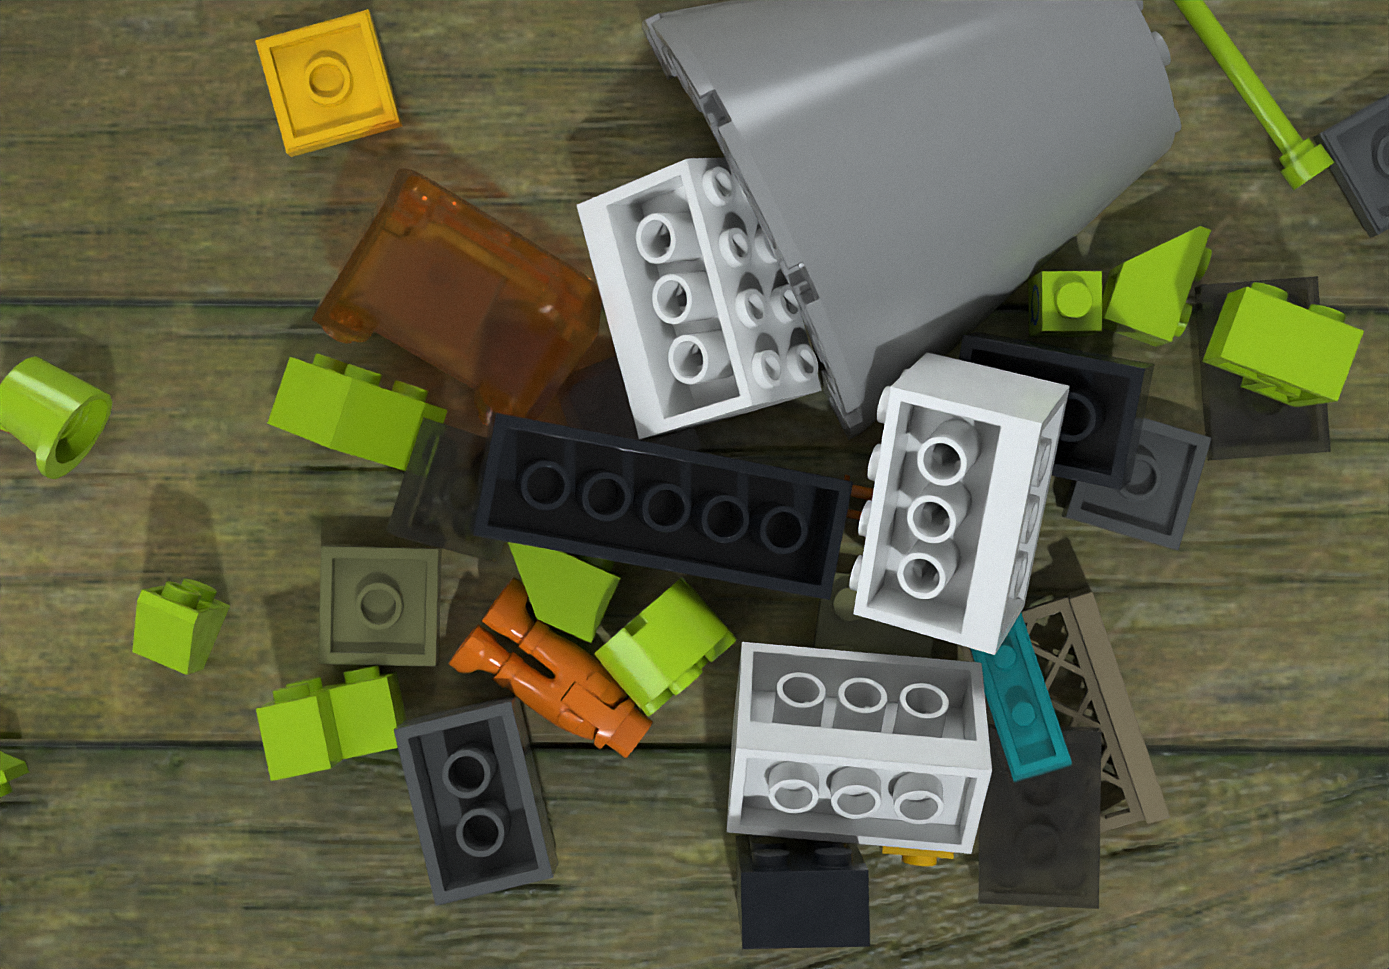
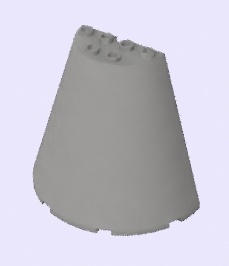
[642,0,1181,440]

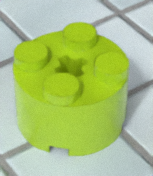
[594,577,737,717]

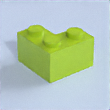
[1202,282,1364,407]
[267,353,448,477]
[256,665,407,781]

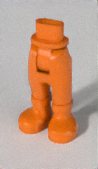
[448,577,653,758]

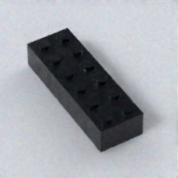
[469,412,853,600]

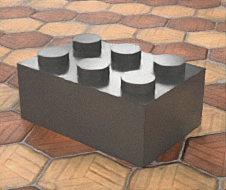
[394,694,558,906]

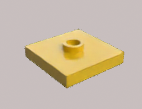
[255,9,403,157]

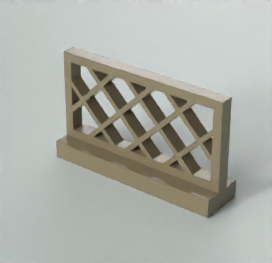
[960,586,1171,853]

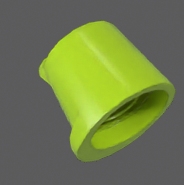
[0,356,113,479]

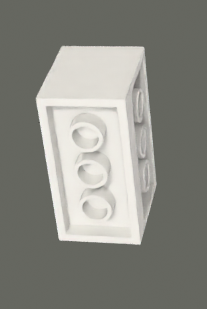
[577,158,822,439]
[849,352,1070,655]
[727,642,992,854]

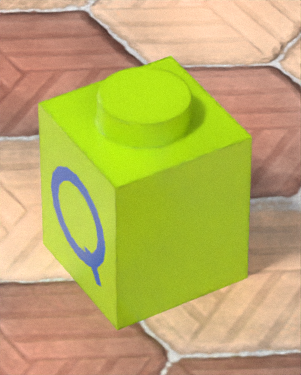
[1028,271,1102,337]

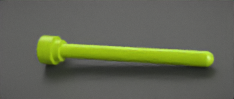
[1173,0,1335,191]

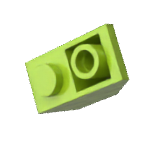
[1102,226,1212,347]
[508,542,623,643]
[132,578,230,675]

